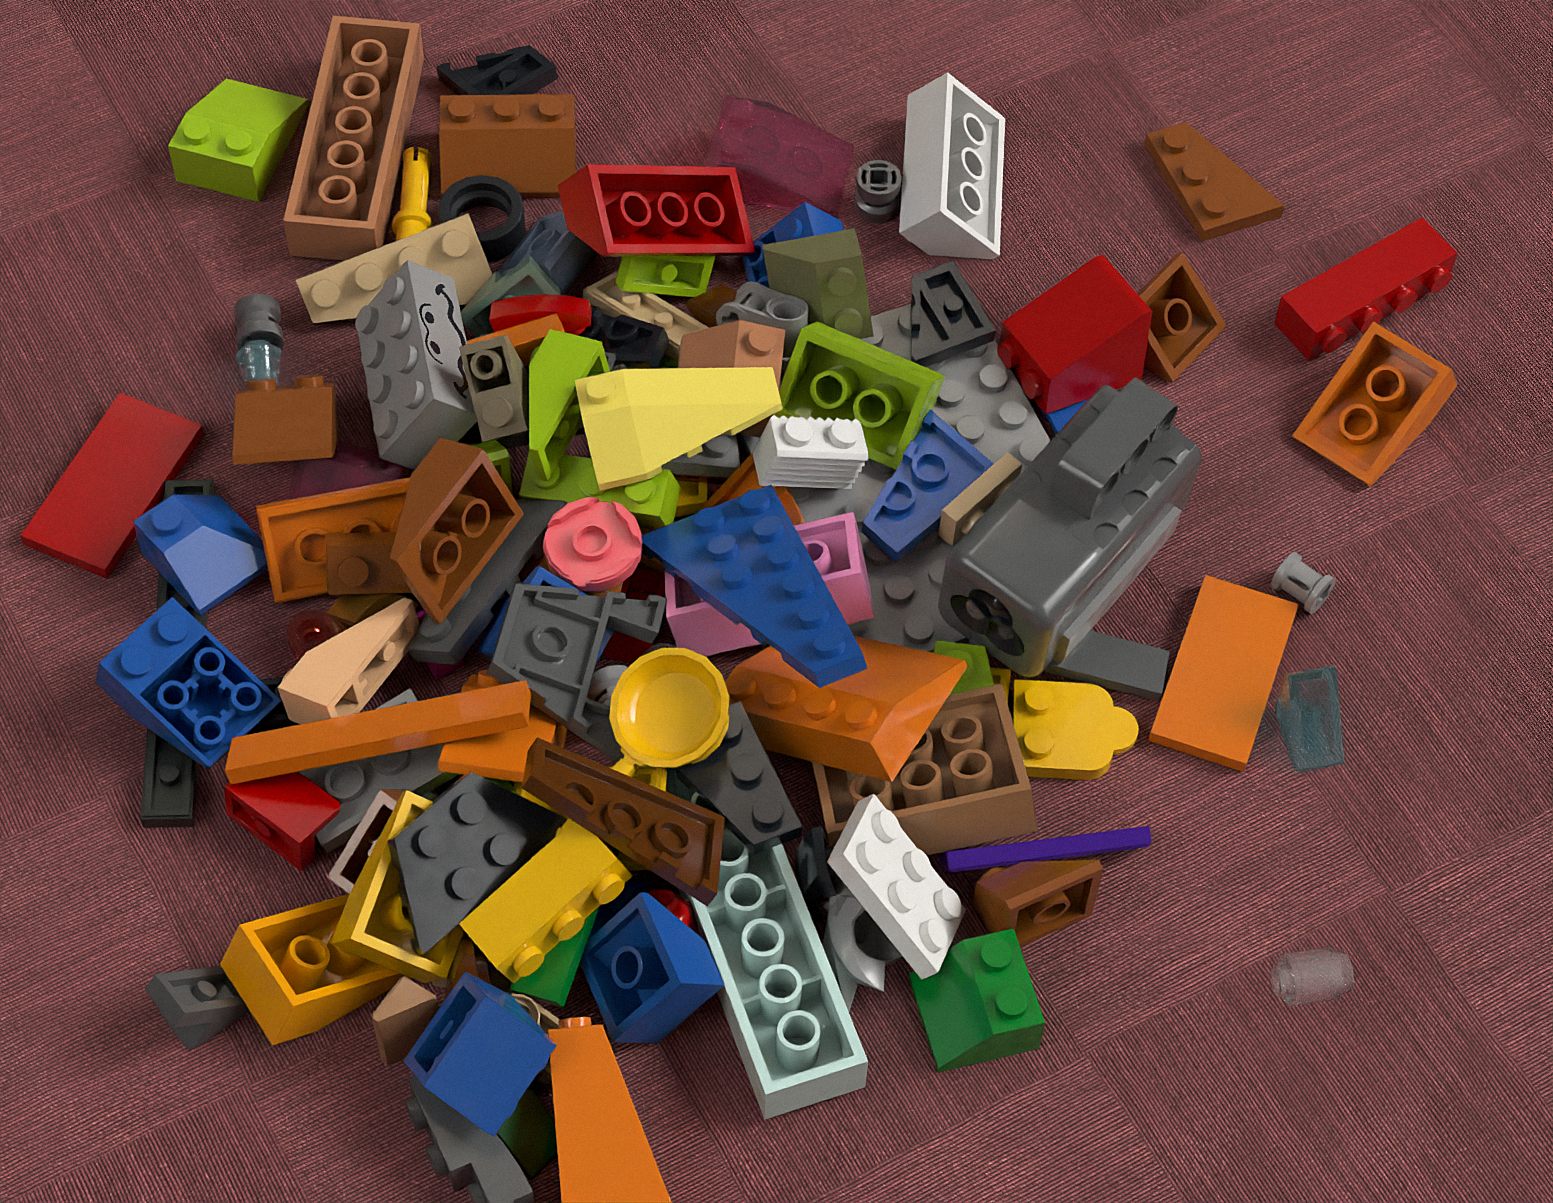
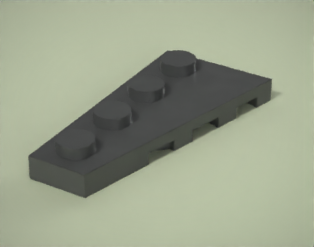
[407,499,567,664]

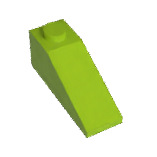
[529,329,610,481]

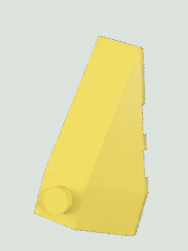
[575,367,783,491]

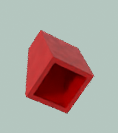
[997,255,1153,414]

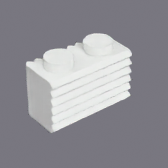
[753,415,868,489]

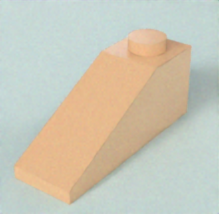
[277,598,420,724]

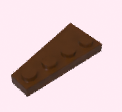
[522,737,725,906]

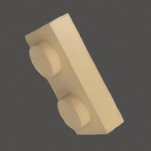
[938,452,1022,547]

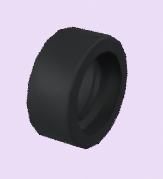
[438,175,526,262]

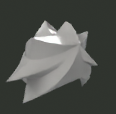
[823,876,903,1012]

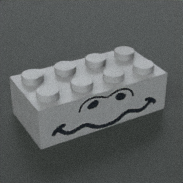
[355,260,477,470]

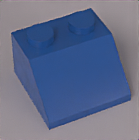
[580,892,725,1043]

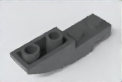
[404,1076,535,1203]

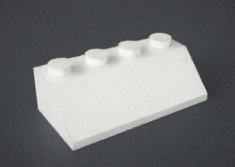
[899,72,1005,259]

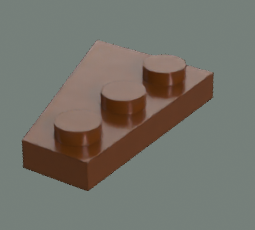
[1144,122,1284,242]

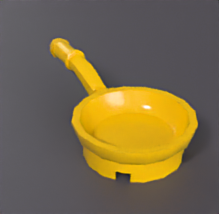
[555,648,729,837]

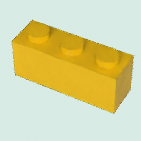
[459,821,633,983]

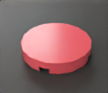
[543,497,642,592]

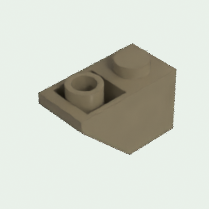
[459,335,529,442]

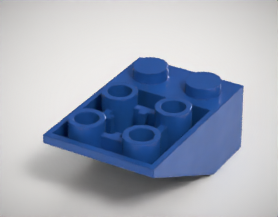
[95,597,281,770]

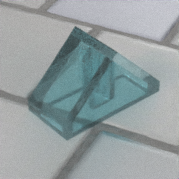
[1274,665,1345,772]

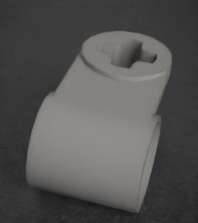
[716,281,808,358]

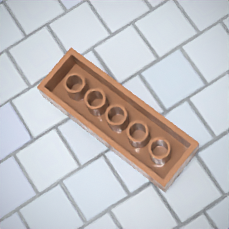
[283,15,424,261]

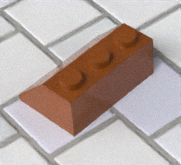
[439,94,576,198]

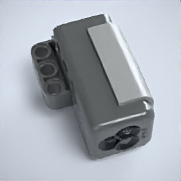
[938,378,1202,677]

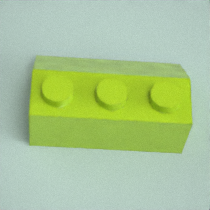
[774,322,946,470]

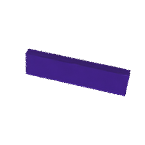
[939,826,1152,873]

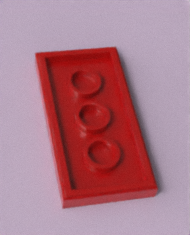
[20,393,204,579]

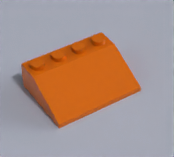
[725,635,968,782]

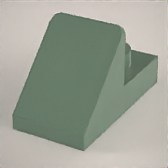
[461,256,560,338]

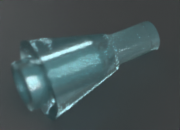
[235,340,281,385]

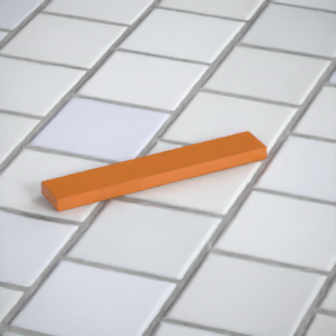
[225,680,531,784]

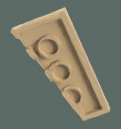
[296,214,492,323]

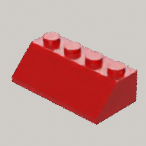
[557,164,755,256]

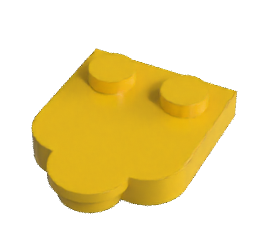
[1012,679,1139,780]

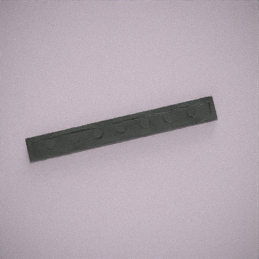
[140,479,216,828]

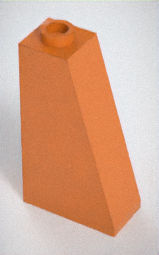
[548,1017,672,1203]

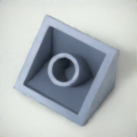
[498,210,597,295]

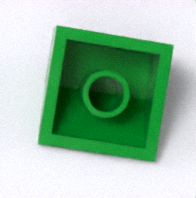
[909,928,1045,1073]

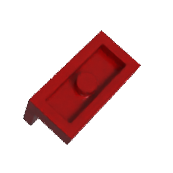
[224,772,341,871]

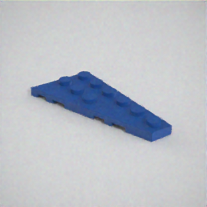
[642,484,868,688]

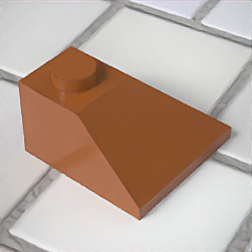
[972,860,1103,947]

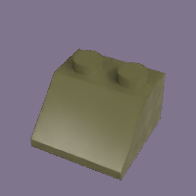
[762,228,874,339]

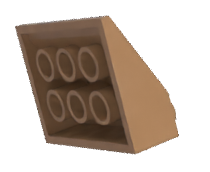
[812,683,1038,856]

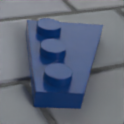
[862,409,994,562]

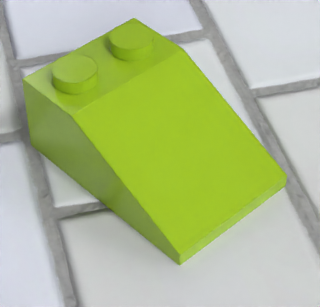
[168,78,309,202]

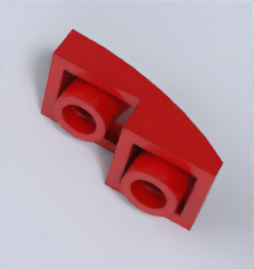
[489,294,592,335]

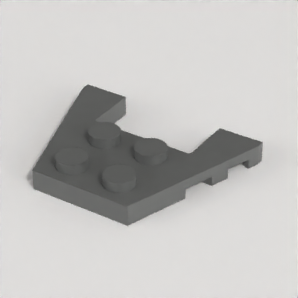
[487,583,667,762]

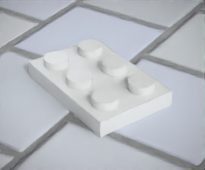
[827,794,966,979]

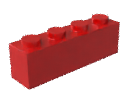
[1274,217,1458,361]

